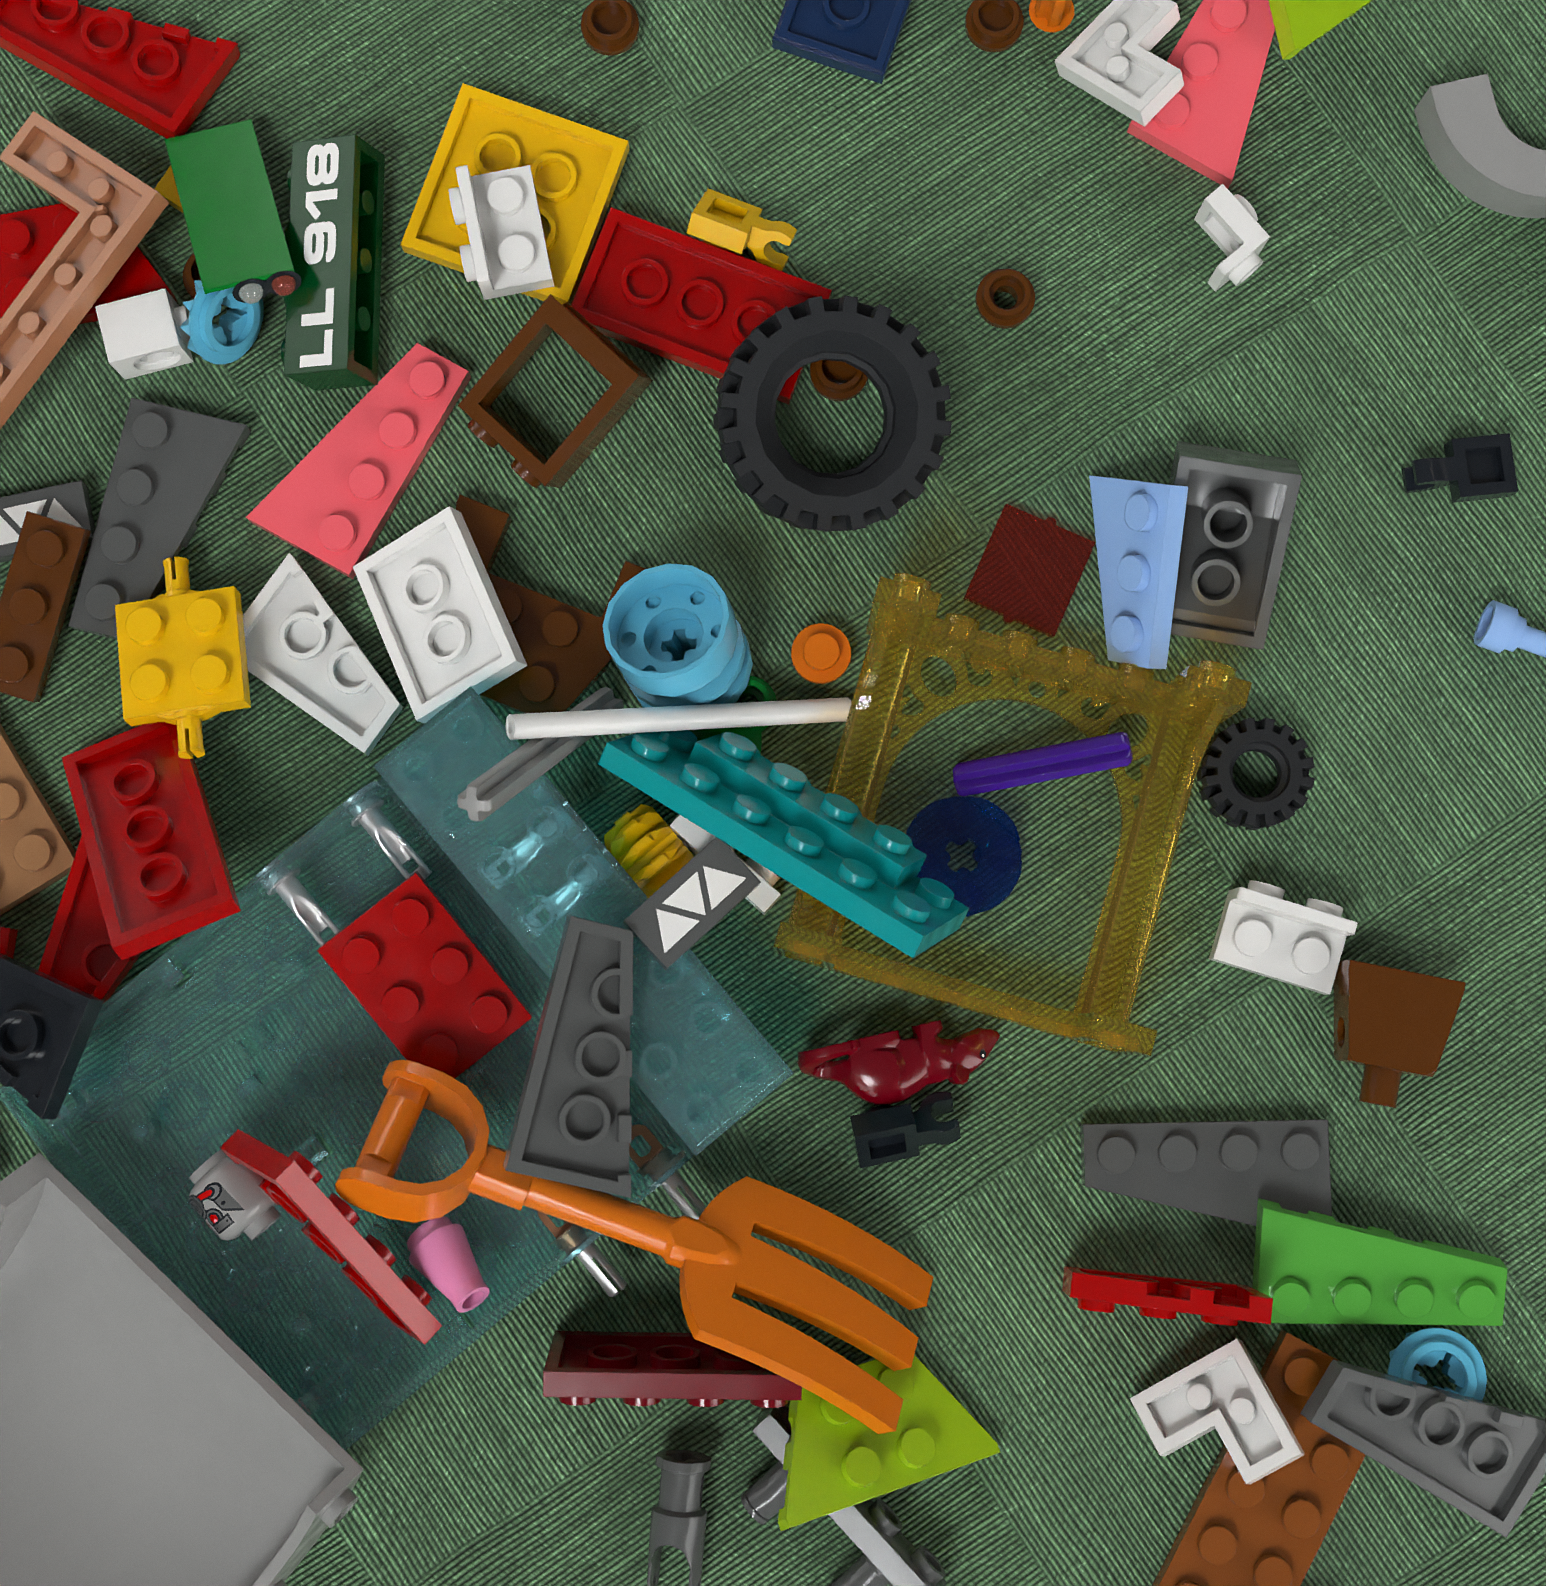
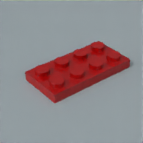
[571,207,832,404]
[61,722,241,960]

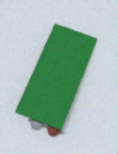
[164,119,301,304]

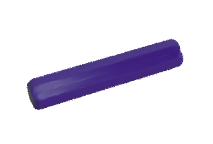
[953,732,1133,797]

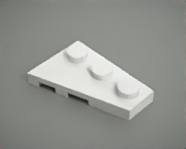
[243,553,403,756]

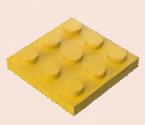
[400,83,630,304]

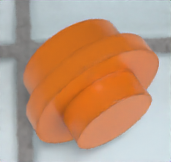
[791,623,851,684]

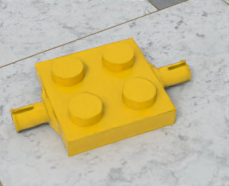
[115,556,251,759]

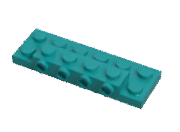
[598,730,969,958]

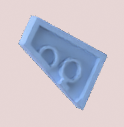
[1089,475,1188,669]

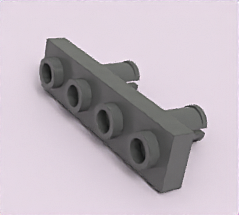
[741,1406,947,1586]

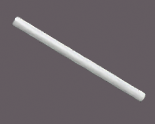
[506,697,853,740]

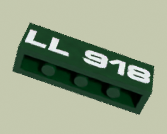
[281,134,385,391]

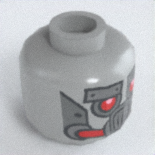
[189,1149,282,1241]

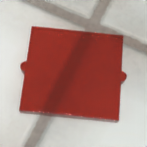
[963,504,1096,638]

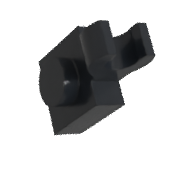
[1402,433,1518,503]
[850,1092,961,1168]

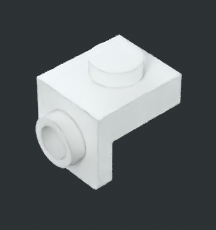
[1194,184,1270,292]

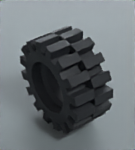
[1197,717,1315,830]

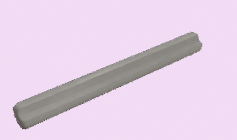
[457,687,624,821]

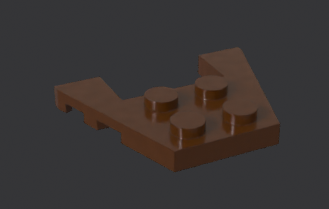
[456,495,645,714]

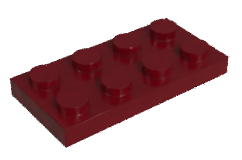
[543,1331,802,1408]

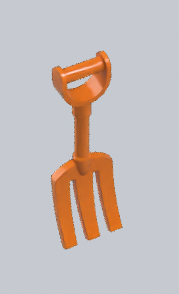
[335,1060,934,1434]

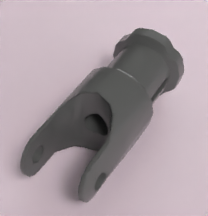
[647,1450,712,1586]

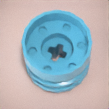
[602,563,753,708]

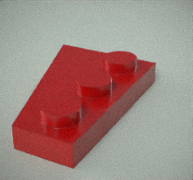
[38,836,142,1011]
[1062,1266,1273,1326]

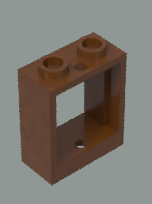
[458,294,653,488]

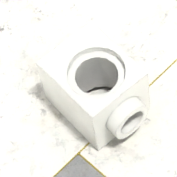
[95,288,194,380]

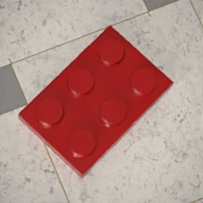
[317,871,533,1079]

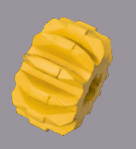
[604,804,694,898]

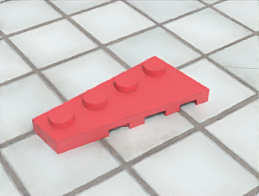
[246,343,471,579]

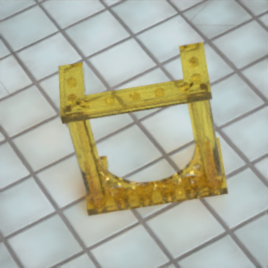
[773,573,1252,1056]

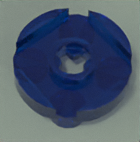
[905,796,1022,918]

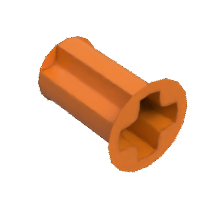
[1029,0,1074,32]

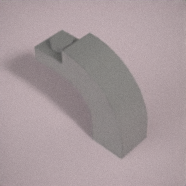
[1414,73,1546,218]

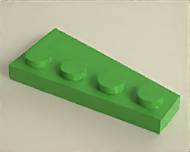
[1252,1198,1508,1326]

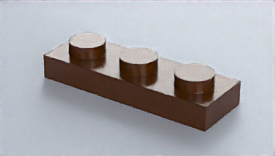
[0,511,91,702]

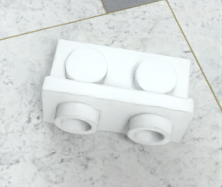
[448,165,554,300]
[1209,880,1358,995]

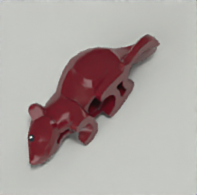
[798,1020,1000,1105]

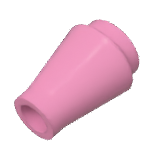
[407,1216,490,1313]

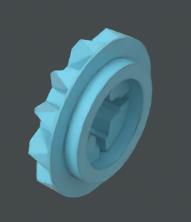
[180,280,264,365]
[1387,1326,1487,1401]

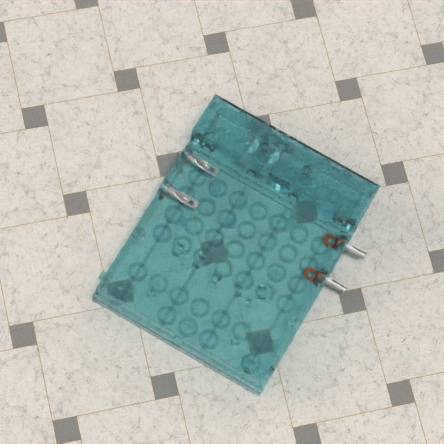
[0,686,794,1451]

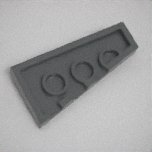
[68,398,251,640]
[503,914,633,1198]
[1080,1119,1332,1226]
[1300,1359,1546,1538]

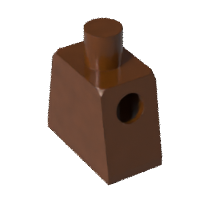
[1334,960,1466,1108]

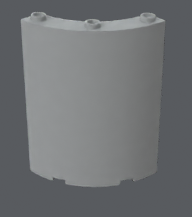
[0,1153,363,1586]

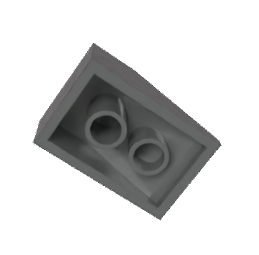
[1169,441,1302,650]

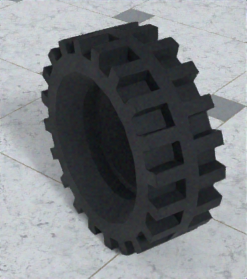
[713,295,952,532]

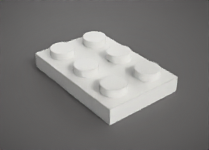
[353,506,528,725]

